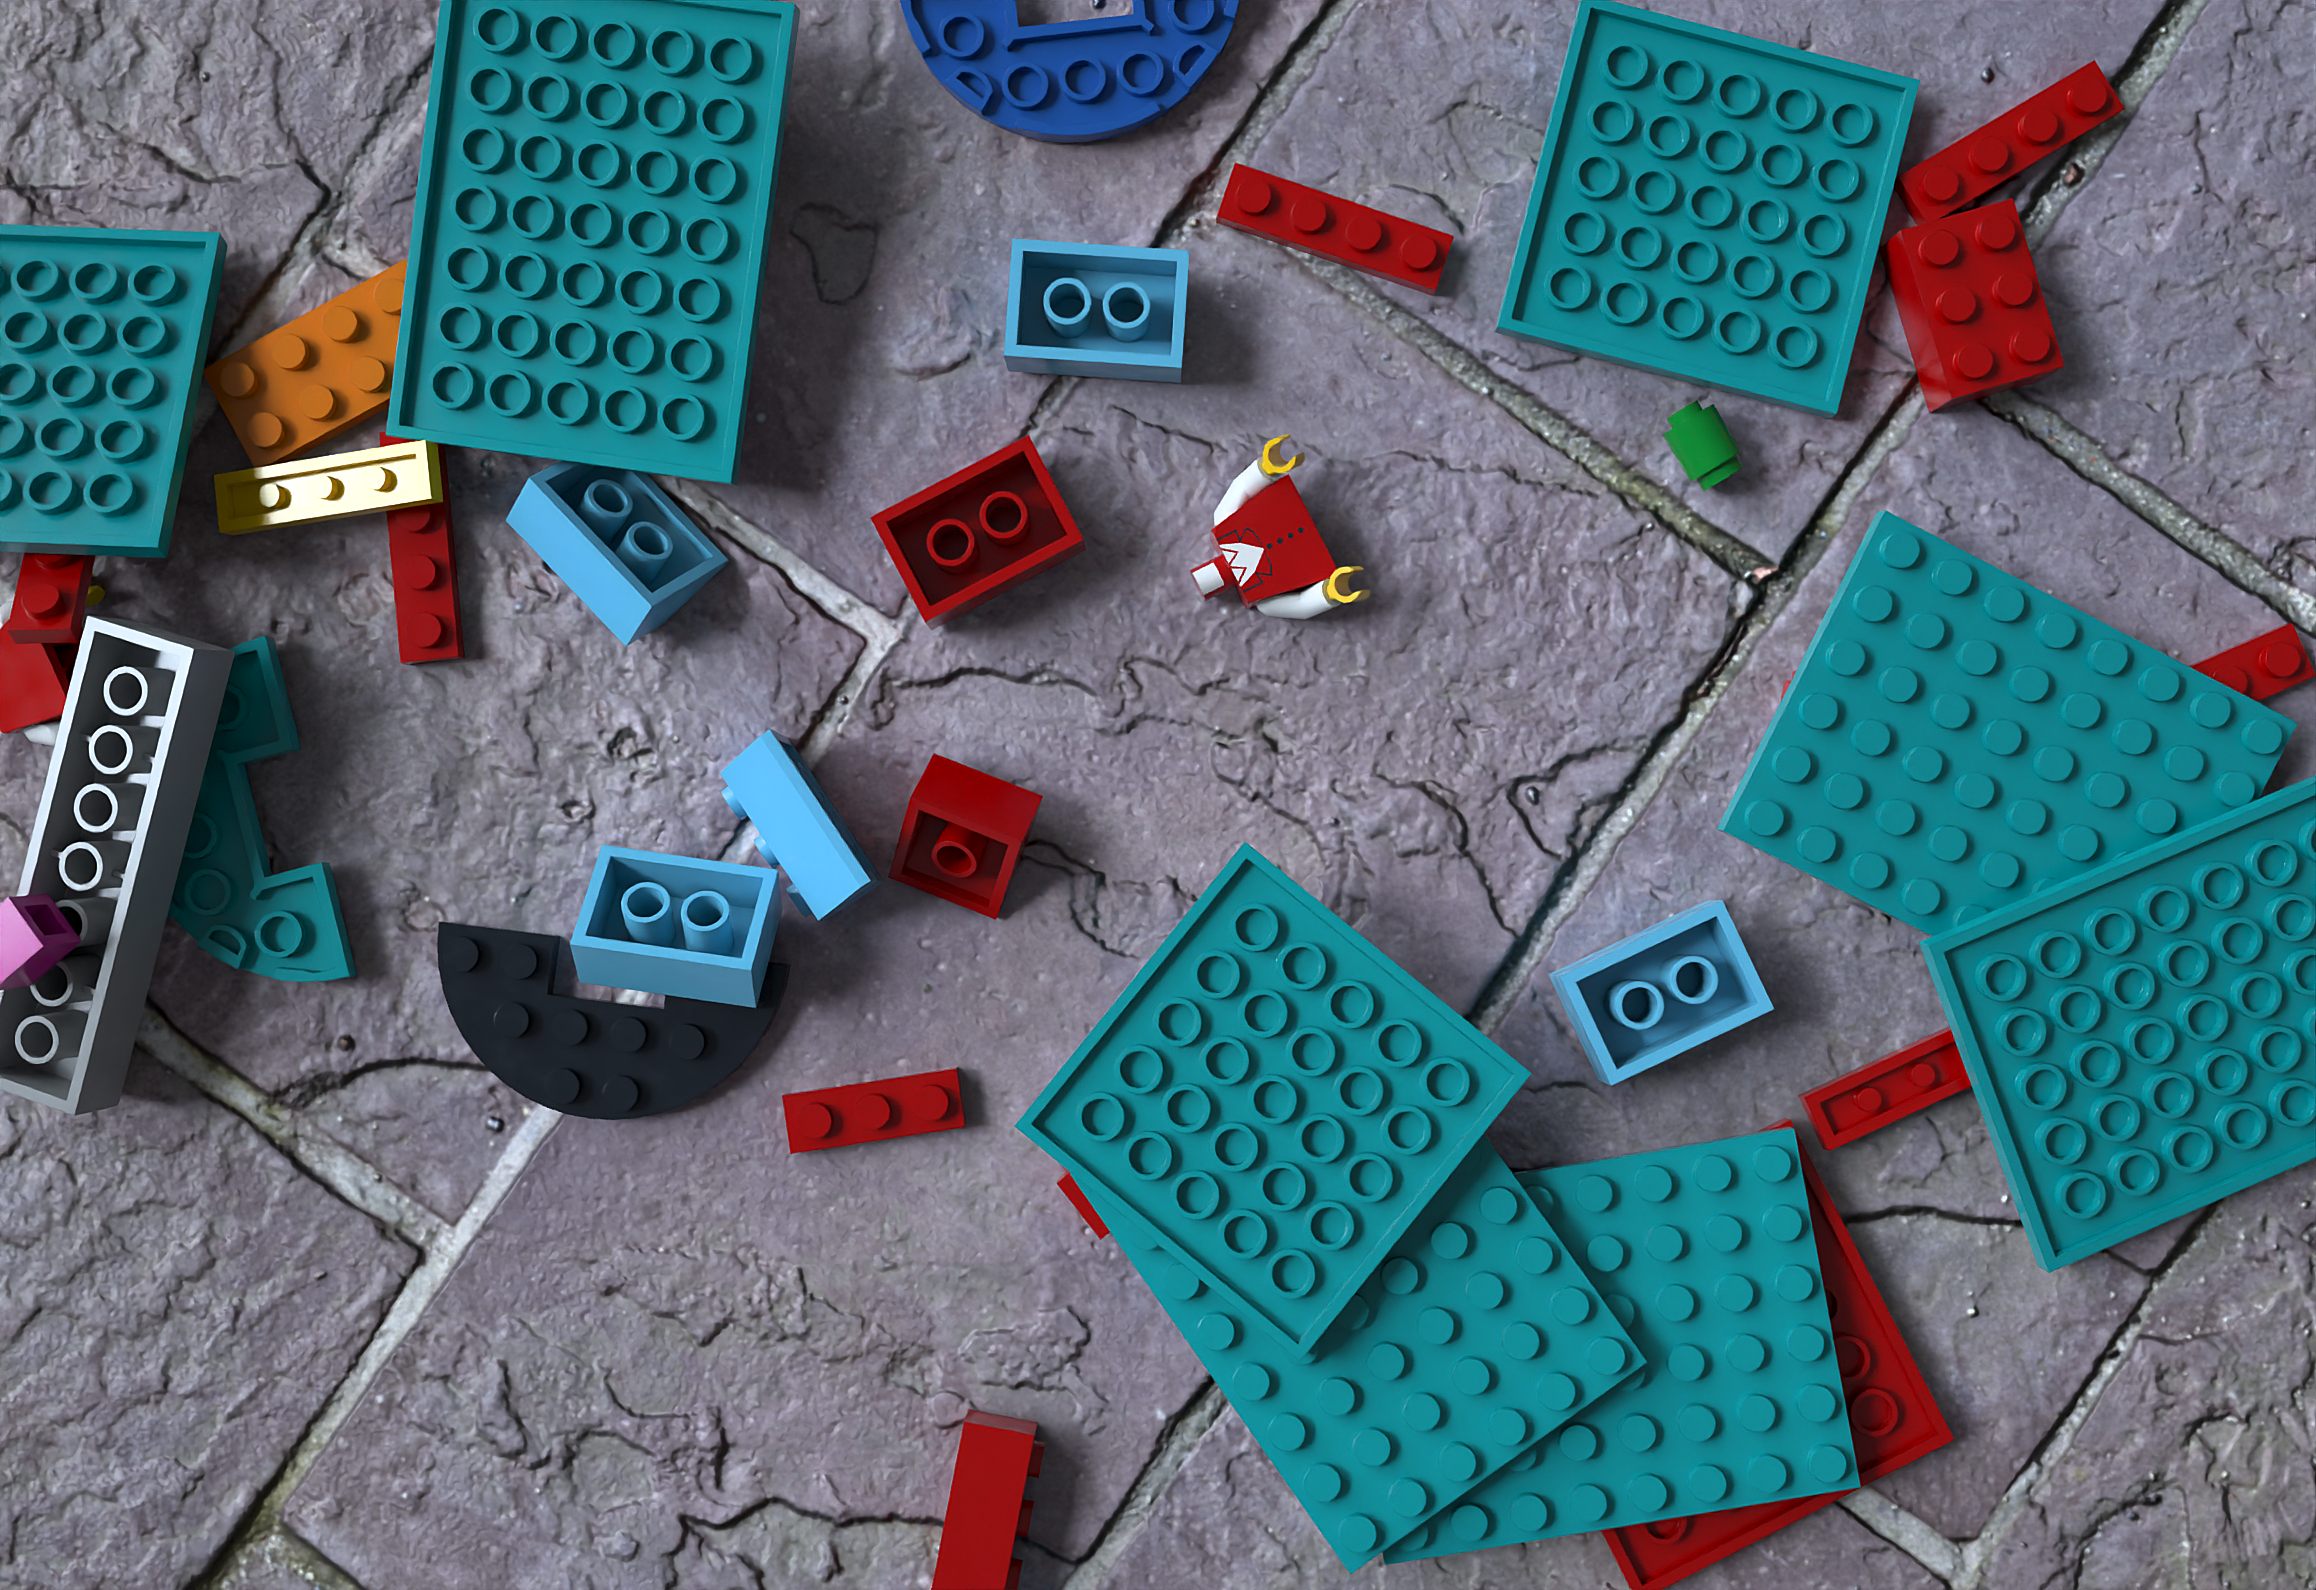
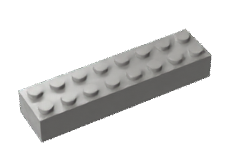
[0,616,235,1116]

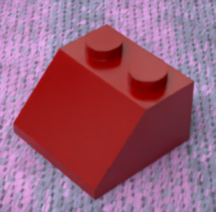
[888,753,1043,920]

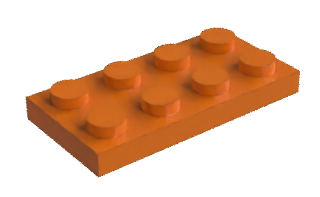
[203,259,408,468]

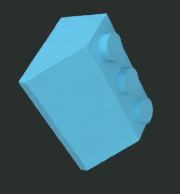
[506,461,728,647]
[720,729,884,921]

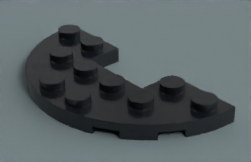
[437,921,791,1120]

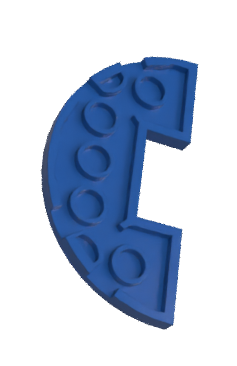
[900,0,1240,143]

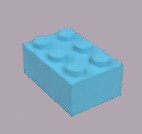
[1004,238,1190,383]
[570,845,782,1008]
[1548,900,1774,1086]

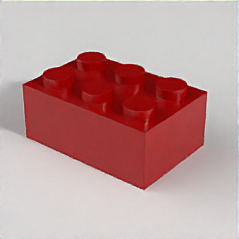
[1879,198,2065,413]
[870,435,1086,630]

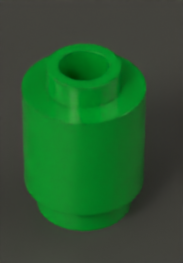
[1662,400,1744,492]

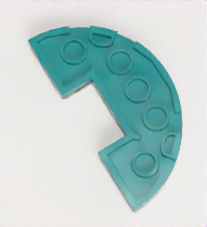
[168,636,357,982]

